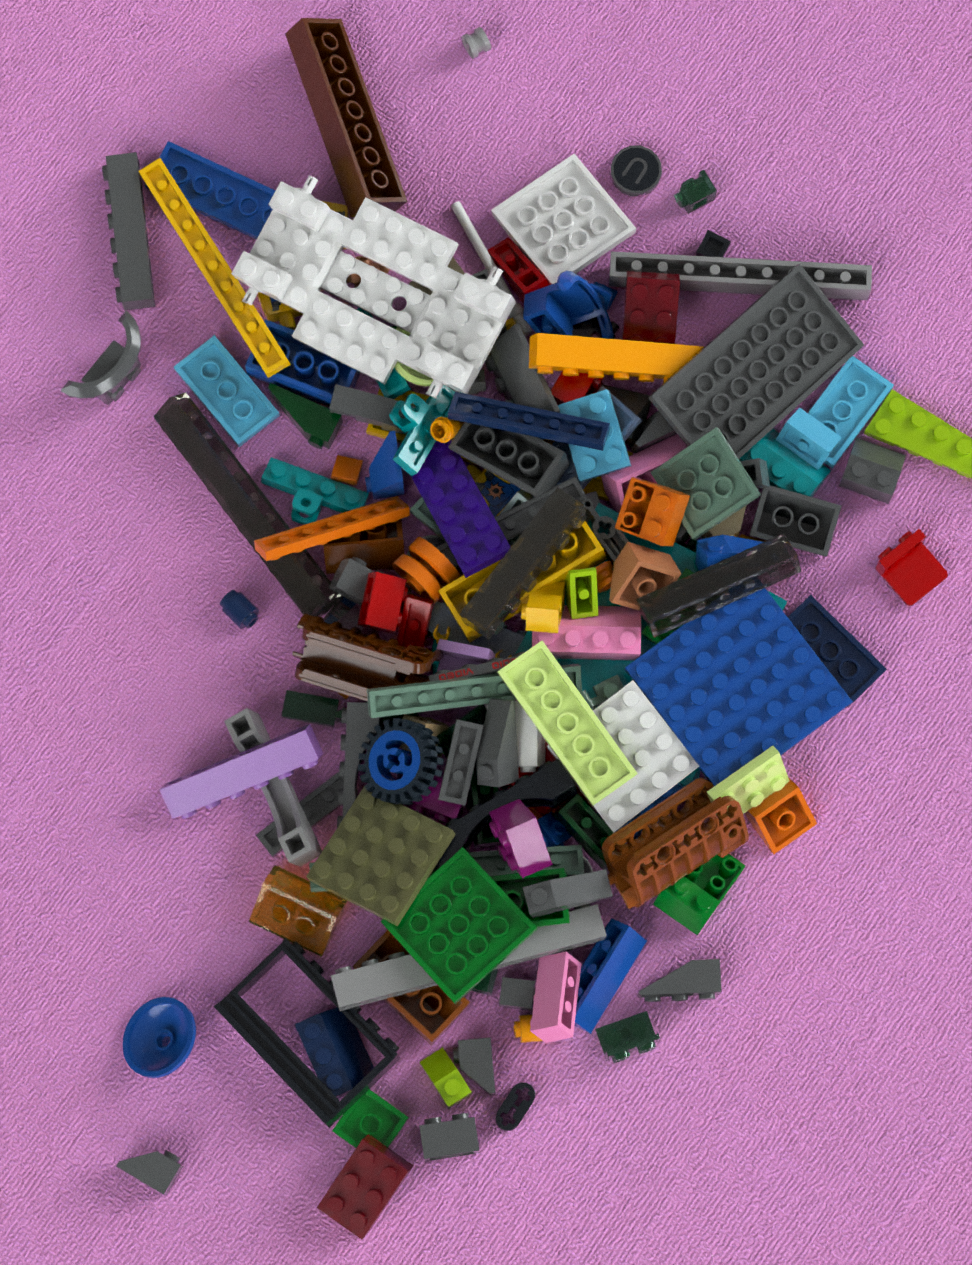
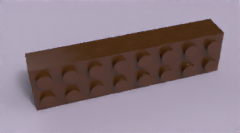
[285,18,408,217]

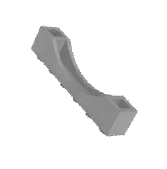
[224,708,322,867]

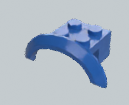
[523,271,614,339]

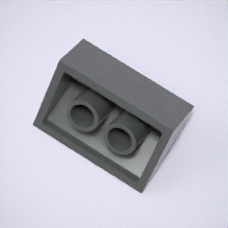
[749,486,842,557]

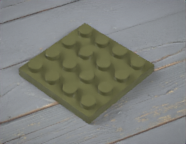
[306,787,456,926]

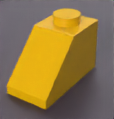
[521,582,565,633]

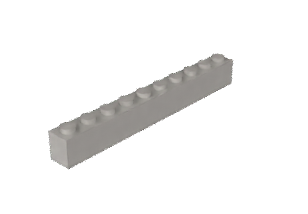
[609,251,872,300]
[331,903,606,1011]

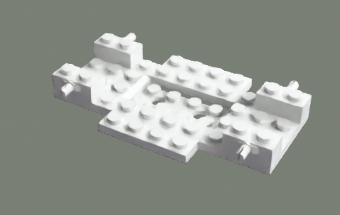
[231,175,516,398]

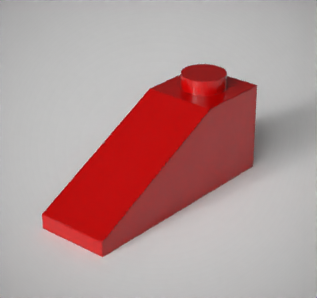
[487,237,549,304]

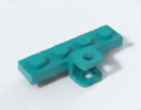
[389,385,455,476]
[261,457,369,525]

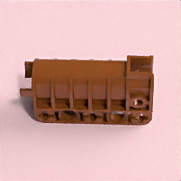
[602,778,749,909]

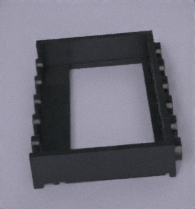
[214,938,401,1128]

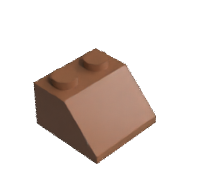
[609,542,681,615]

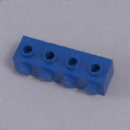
[574,918,647,1034]

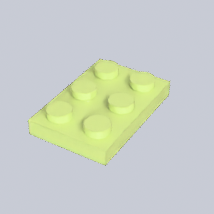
[707,746,790,815]

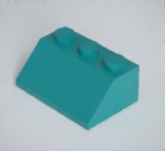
[739,429,831,497]

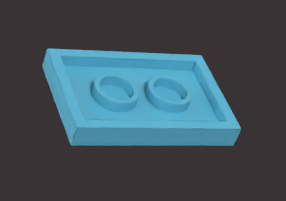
[558,389,631,482]

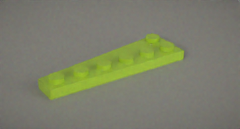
[864,389,972,478]

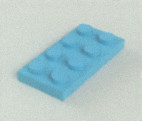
[174,335,280,447]
[808,356,894,468]

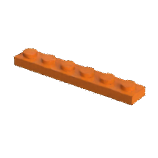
[254,496,410,561]

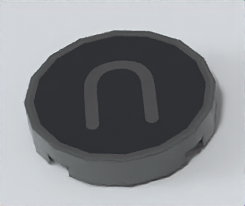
[611,145,662,196]

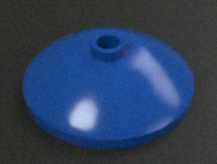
[123,997,196,1078]

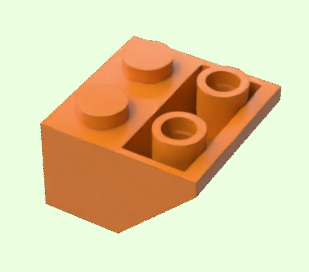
[615,477,690,546]

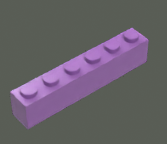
[159,724,323,819]

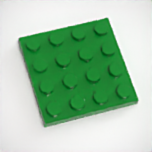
[381,847,538,1004]

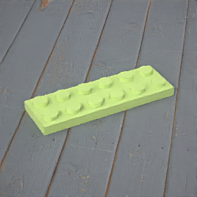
[497,641,638,806]

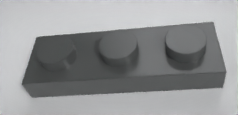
[438,719,484,806]

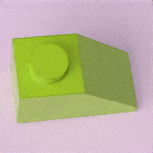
[565,567,598,619]
[420,1047,472,1109]

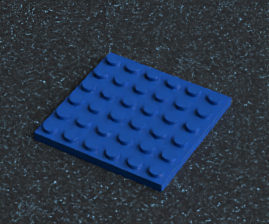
[624,574,853,786]

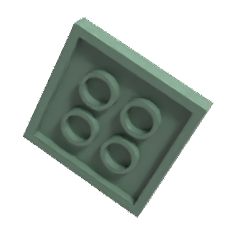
[651,427,761,540]

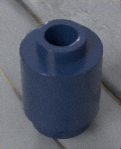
[220,590,259,629]

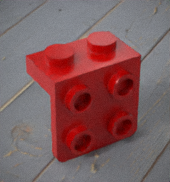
[875,529,948,606]

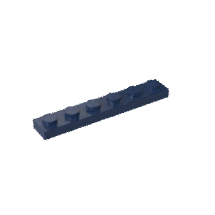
[448,392,610,451]

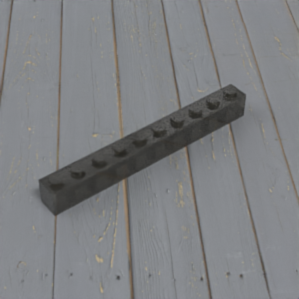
[154,392,342,617]

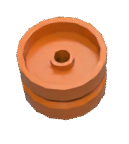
[392,537,460,604]

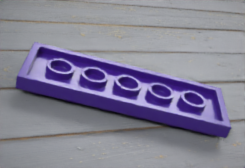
[410,440,513,578]

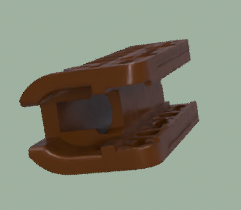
[292,614,444,714]

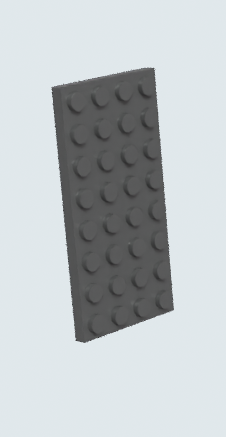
[648,264,864,459]

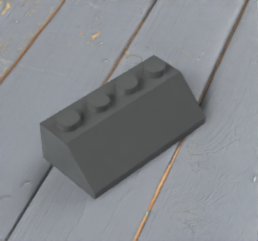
[485,323,560,440]
[448,422,570,497]

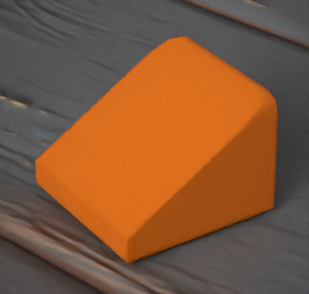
[331,455,363,486]

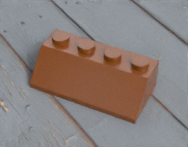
[352,930,470,1046]

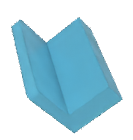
[776,408,841,470]

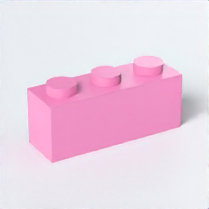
[530,952,582,1043]

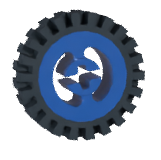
[358,718,444,805]

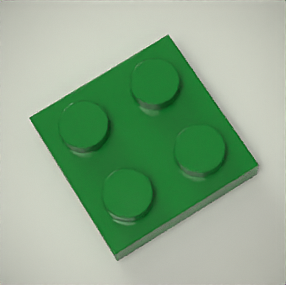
[332,1089,409,1148]

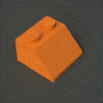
[745,777,817,854]

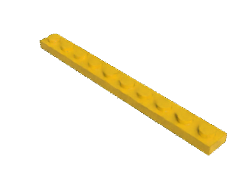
[138,158,291,378]

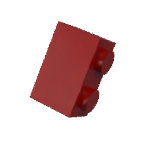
[357,572,408,633]

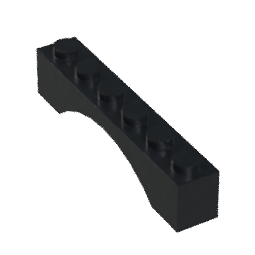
[433,759,577,872]

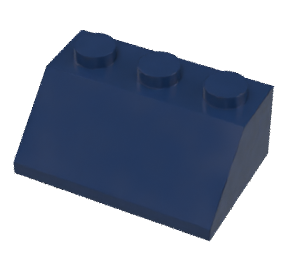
[295,1007,374,1098]

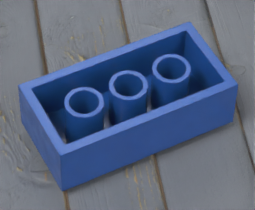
[245,319,361,407]

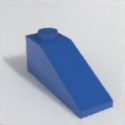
[695,535,780,581]

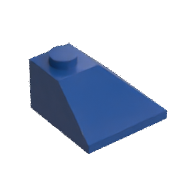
[365,431,405,500]

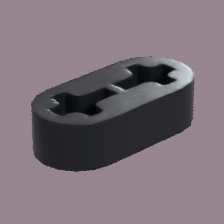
[496,1083,535,1131]

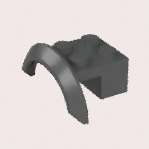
[61,311,141,406]

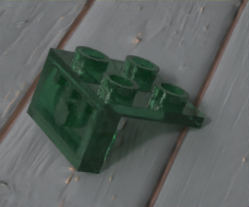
[595,1011,660,1063]

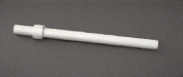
[451,201,533,336]

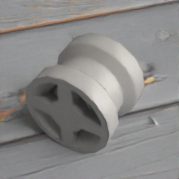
[461,27,491,59]

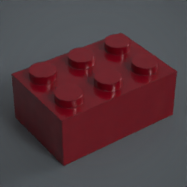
[622,271,680,344]
[317,1134,414,1240]

